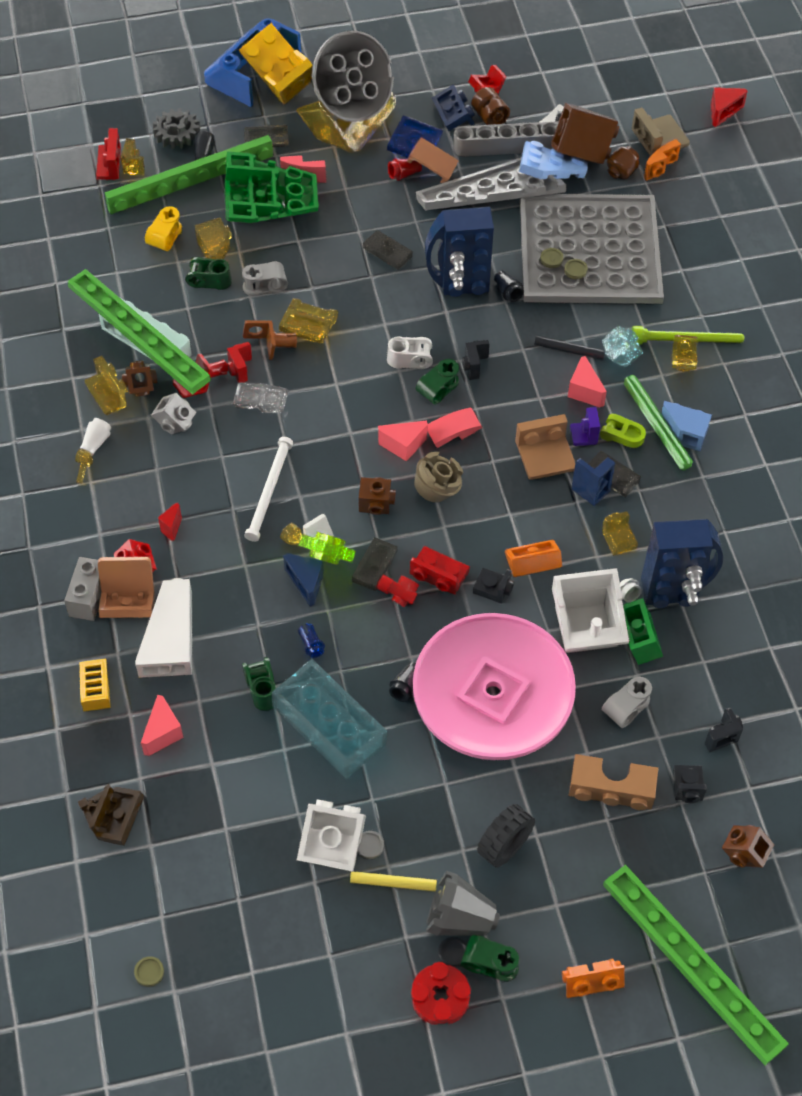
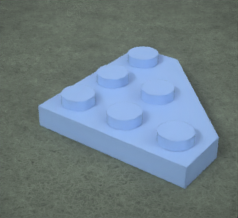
[519,141,588,179]

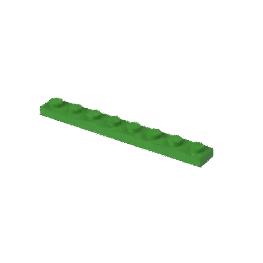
[105,135,273,214]
[67,269,211,394]
[603,865,789,1066]

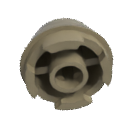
[414,452,463,502]

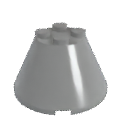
[311,31,394,122]

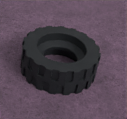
[477,804,536,868]

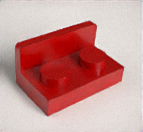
[96,128,121,180]
[410,546,470,595]

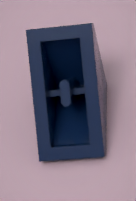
[283,553,324,607]

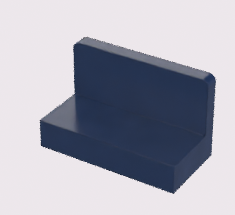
[572,457,616,506]

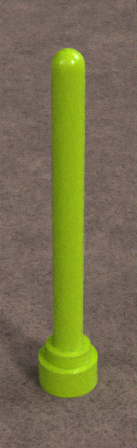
[631,326,745,345]

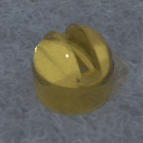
[280,522,302,545]

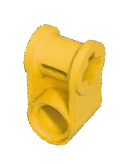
[145,207,182,251]

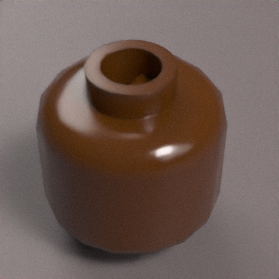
[607,146,639,180]

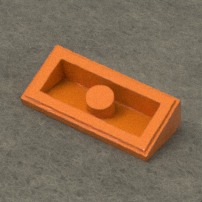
[505,540,562,577]

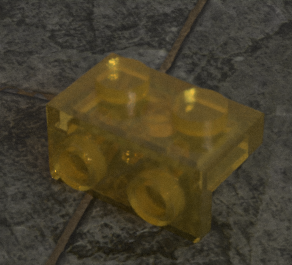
[84,356,127,415]

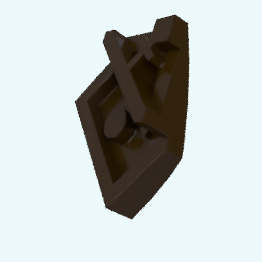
[78,784,144,846]

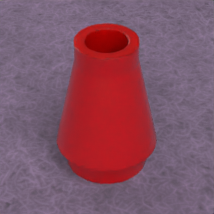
[388,158,422,181]

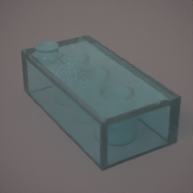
[272,659,388,779]

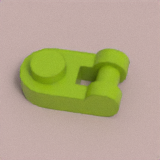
[599,414,646,448]

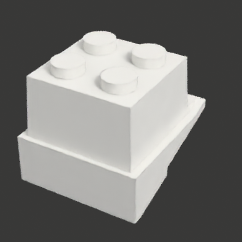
[552,568,629,653]

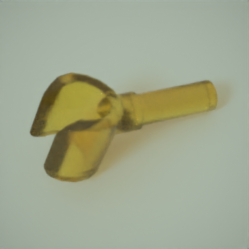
[75,449,93,484]

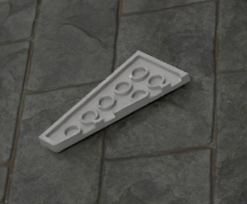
[416,158,566,210]

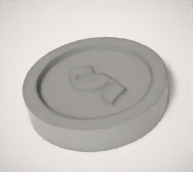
[358,831,384,859]

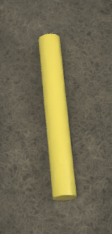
[350,871,437,892]

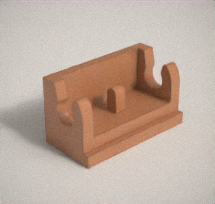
[407,137,459,183]

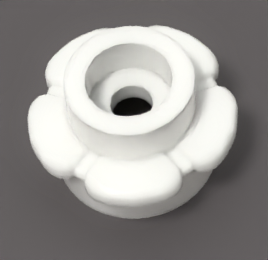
[620,578,642,603]

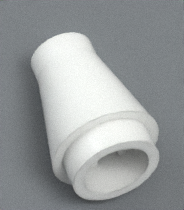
[80,418,111,456]

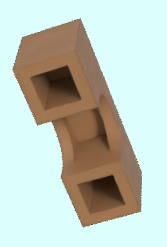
[569,754,658,810]

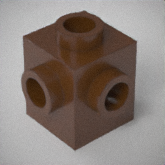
[122,360,158,396]
[359,477,396,515]
[722,825,775,868]

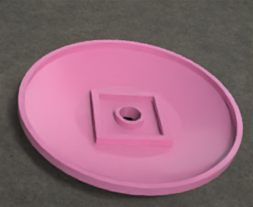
[413,613,576,760]

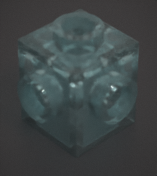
[601,325,643,368]

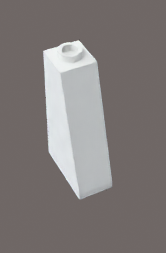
[136,578,192,678]

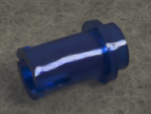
[298,623,325,658]

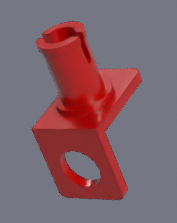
[173,354,228,398]

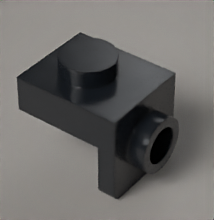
[462,340,490,380]

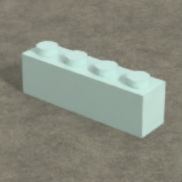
[99,297,192,359]

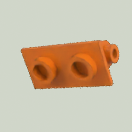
[562,958,624,998]

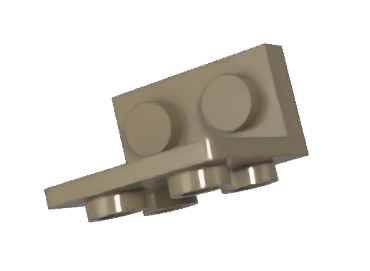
[632,108,690,156]

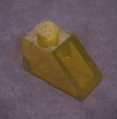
[195,217,232,260]

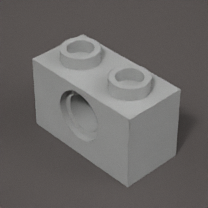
[64,557,102,621]

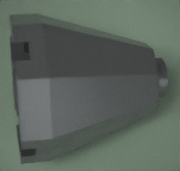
[426,871,500,935]

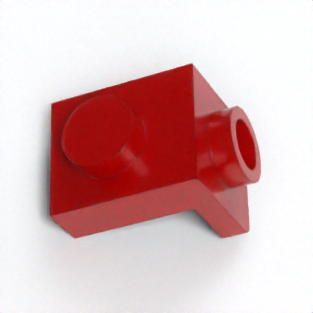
[468,65,506,94]
[227,342,252,384]

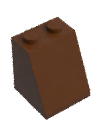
[551,102,619,164]

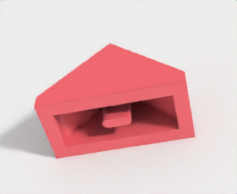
[568,356,607,407]
[378,420,428,461]
[141,695,184,756]

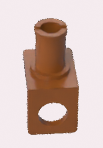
[243,320,297,360]

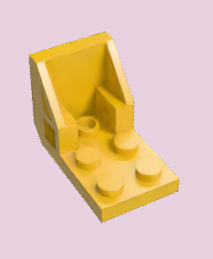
[239,23,313,105]

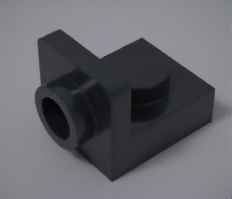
[473,568,515,604]
[704,708,743,753]
[673,765,707,803]

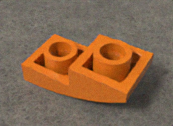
[644,139,681,181]

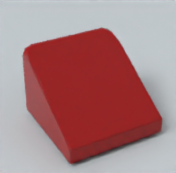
[158,503,182,542]

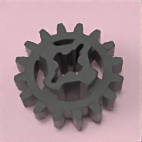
[153,108,200,149]

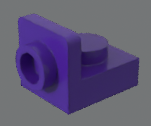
[570,407,600,446]

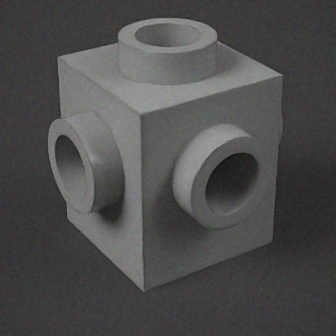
[151,393,196,435]

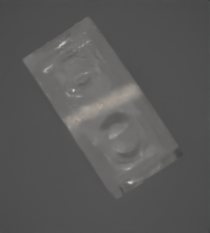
[232,383,289,413]

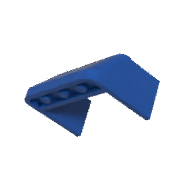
[204,18,301,107]

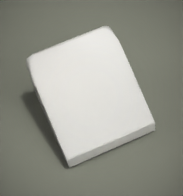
[303,514,334,552]

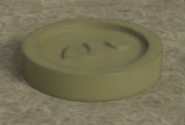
[540,248,563,268]
[564,259,588,279]
[134,956,164,987]

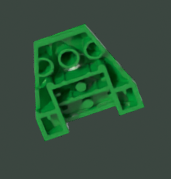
[225,152,319,223]

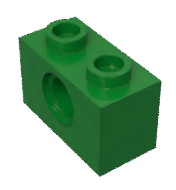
[623,598,664,665]

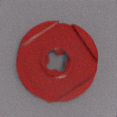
[411,962,471,1025]

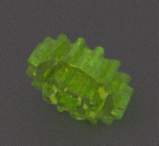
[299,531,356,565]

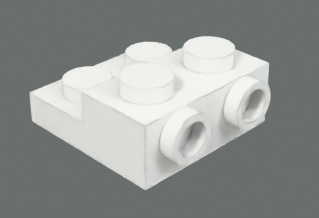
[297,800,366,871]

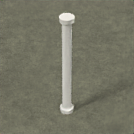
[244,437,293,542]

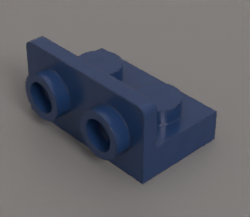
[432,84,476,131]

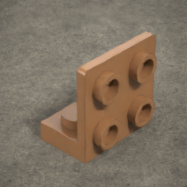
[515,414,575,480]

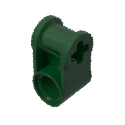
[185,257,232,290]
[415,359,459,405]
[242,657,277,711]
[461,935,519,982]

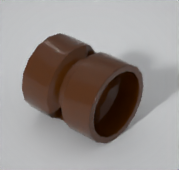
[471,87,510,125]

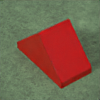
[711,88,748,127]

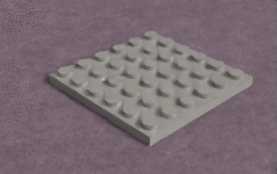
[520,194,664,304]

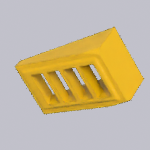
[79,658,111,711]

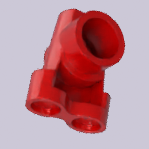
[377,574,419,607]

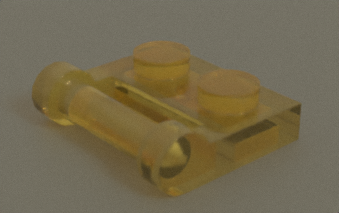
[279,298,338,344]

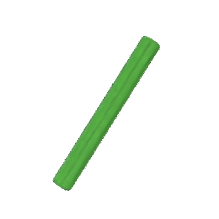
[624,375,693,470]

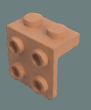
[98,557,155,618]

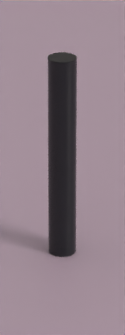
[534,336,605,360]

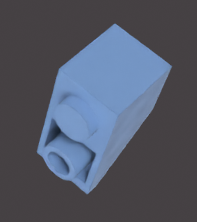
[661,401,712,451]

